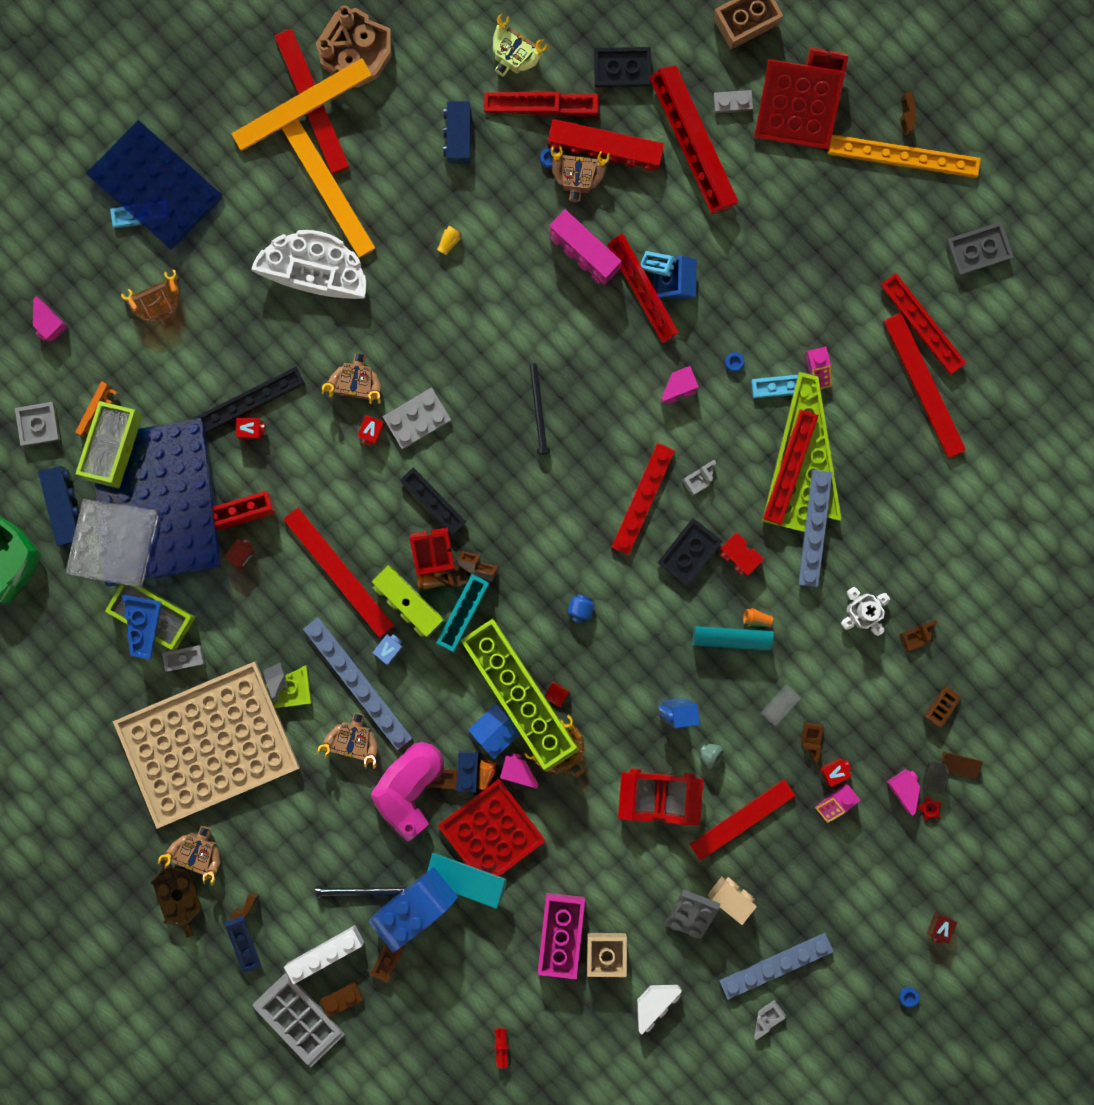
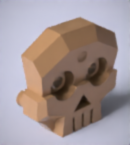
[316,6,392,88]

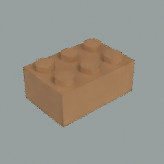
[713,0,783,50]

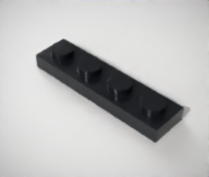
[400,467,467,535]

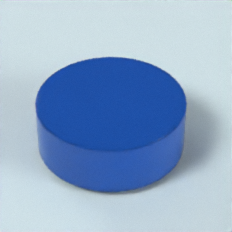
[540,148,558,168]
[725,352,745,372]
[899,987,920,1008]

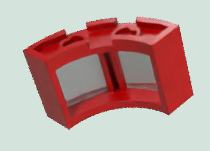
[618,768,704,826]

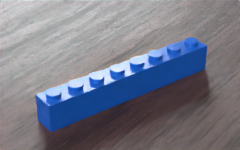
[658,698,700,728]

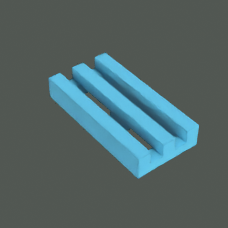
[640,251,677,277]

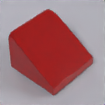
[545,681,569,707]

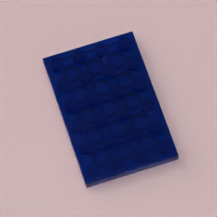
[86,120,223,250]

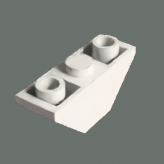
[637,985,682,1034]

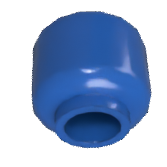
[567,594,595,624]

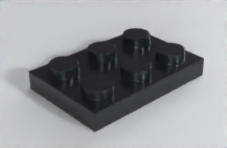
[594,47,652,88]
[657,518,723,586]

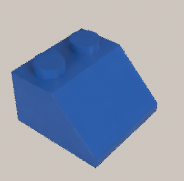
[652,255,697,300]
[469,703,520,759]

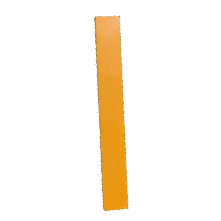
[231,58,372,151]
[282,120,376,259]
[827,135,981,178]

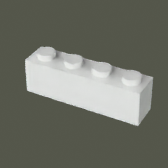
[284,926,364,984]

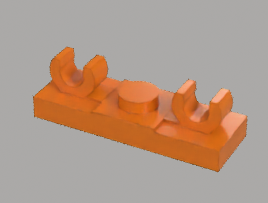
[75,381,118,437]

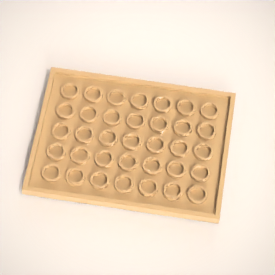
[113,661,300,829]

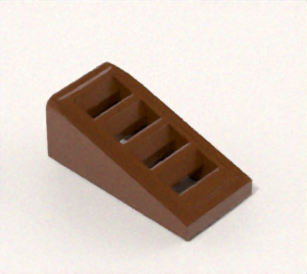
[923,685,961,728]

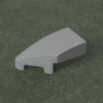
[682,460,716,496]
[754,1000,786,1040]

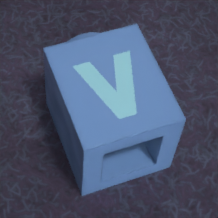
[372,634,403,665]

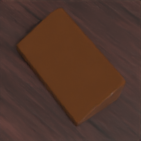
[938,751,983,779]

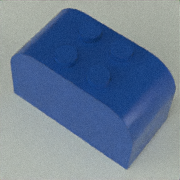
[368,867,458,953]

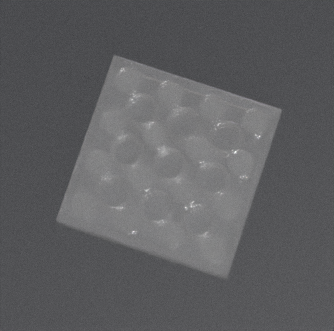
[65,499,159,587]

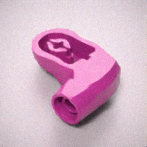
[371,742,444,842]

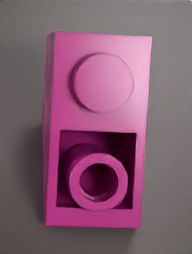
[661,366,699,405]

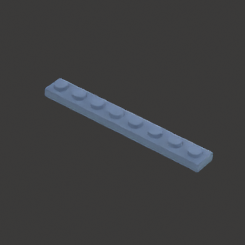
[303,617,413,750]

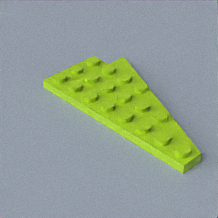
[762,372,841,532]

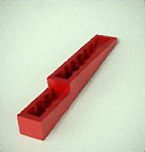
[484,92,600,117]

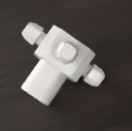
[841,587,890,636]

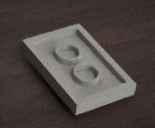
[382,387,451,450]

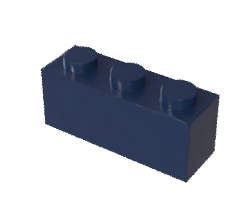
[443,101,471,163]

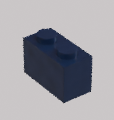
[456,751,479,793]

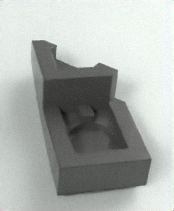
[263,662,288,702]

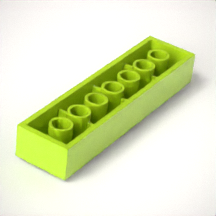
[461,619,579,772]

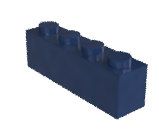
[38,466,85,547]

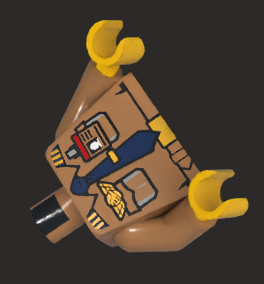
[551,146,610,202]
[322,354,381,404]
[317,713,378,769]
[158,826,221,886]

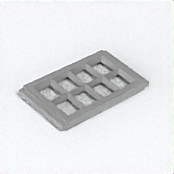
[252,972,345,1068]

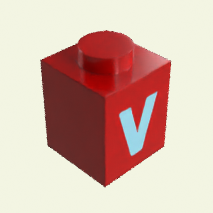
[357,415,385,446]
[236,418,266,440]
[819,758,852,787]

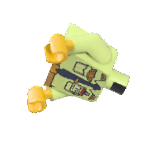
[493,13,549,77]

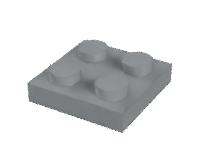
[15,402,60,446]

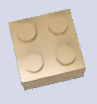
[708,877,757,925]
[587,933,627,977]

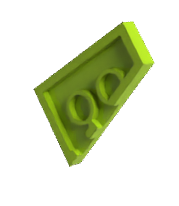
[266,665,312,708]

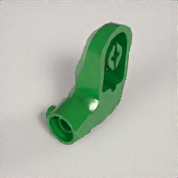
[0,515,41,605]

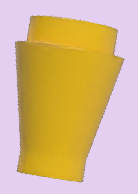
[437,226,462,256]

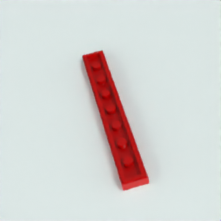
[274,28,350,175]
[883,313,966,459]
[283,507,395,638]

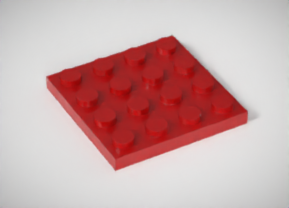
[754,59,845,149]
[437,778,546,876]

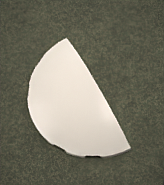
[251,230,366,299]

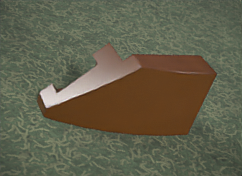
[433,566,470,588]

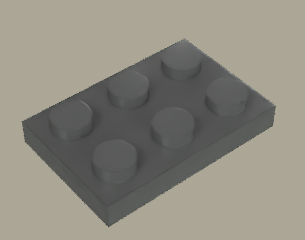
[946,221,1014,276]
[665,889,720,939]

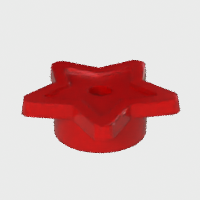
[917,796,942,821]

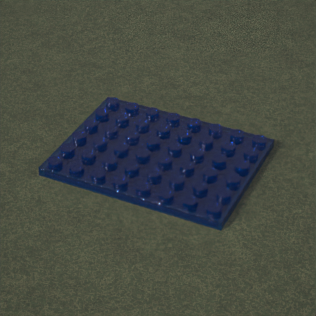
[95,418,221,587]

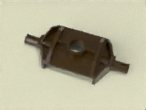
[150,854,202,938]

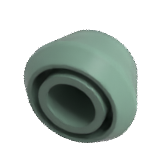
[699,744,724,769]

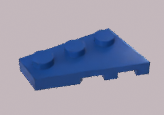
[122,595,162,659]

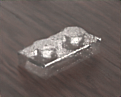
[761,685,801,726]

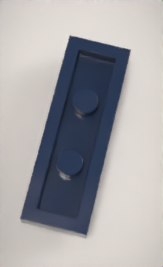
[224,916,262,973]

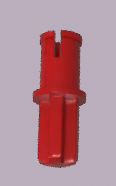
[494,1028,509,1069]

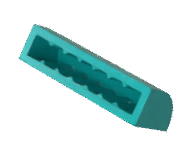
[436,574,490,652]
[692,626,774,651]
[427,853,507,909]

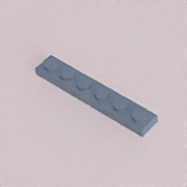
[798,470,832,587]
[719,933,834,999]

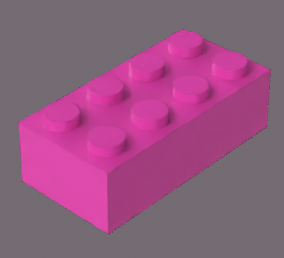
[549,209,622,286]
[538,893,585,979]

